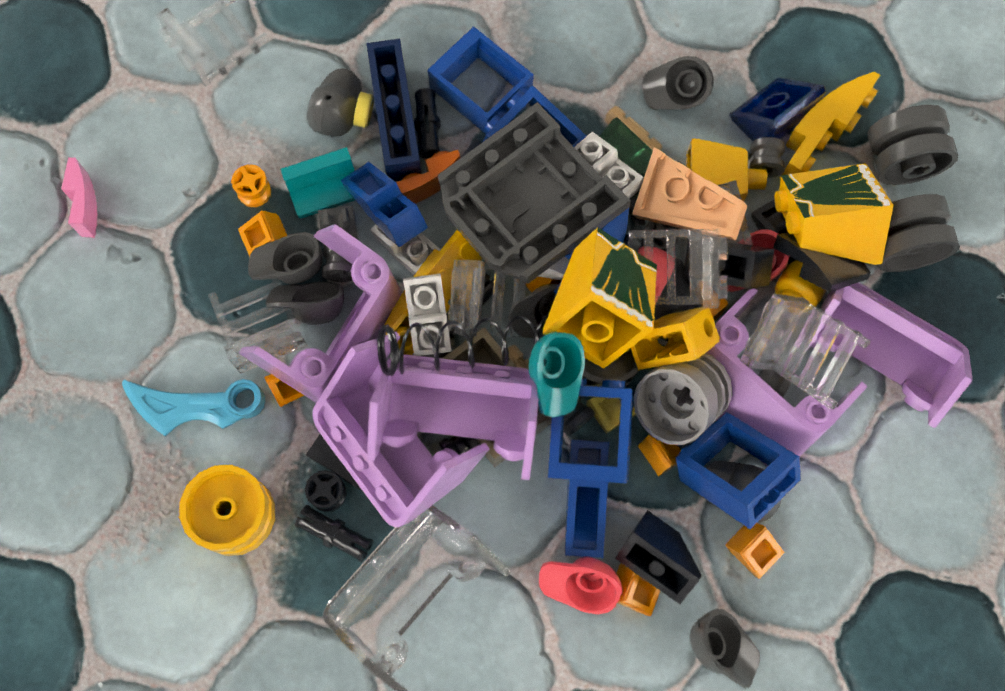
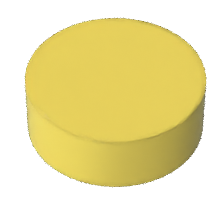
[354,92,374,128]

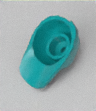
[528,332,585,417]

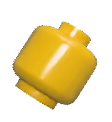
[774,260,826,313]

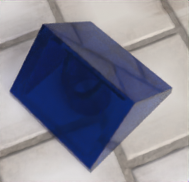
[729,77,826,142]

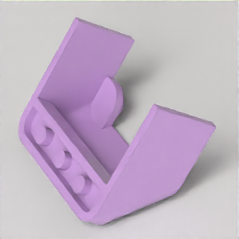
[239,224,402,403]
[801,282,972,428]
[690,288,868,467]
[313,332,490,528]
[367,355,539,480]

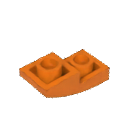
[396,150,460,204]

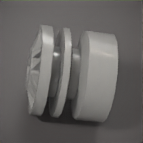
[633,353,732,445]

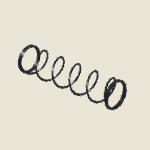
[377,314,549,376]

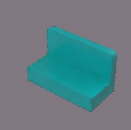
[280,147,356,219]

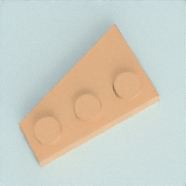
[632,147,747,241]

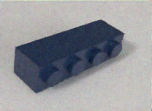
[366,38,422,182]

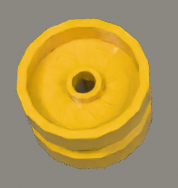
[179,465,275,556]

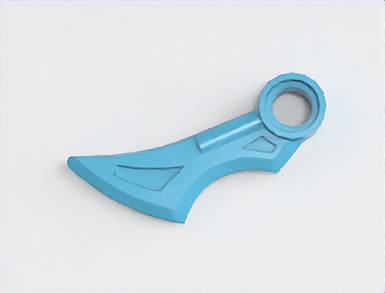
[122,379,266,436]

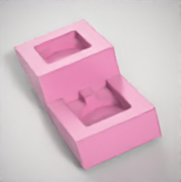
[61,157,97,238]

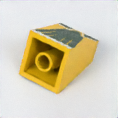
[774,163,894,265]
[543,227,657,369]

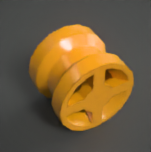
[231,164,272,208]

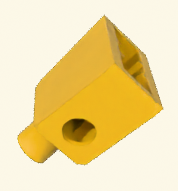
[686,138,767,201]
[631,306,719,370]

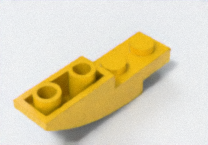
[780,72,880,178]
[384,230,482,355]

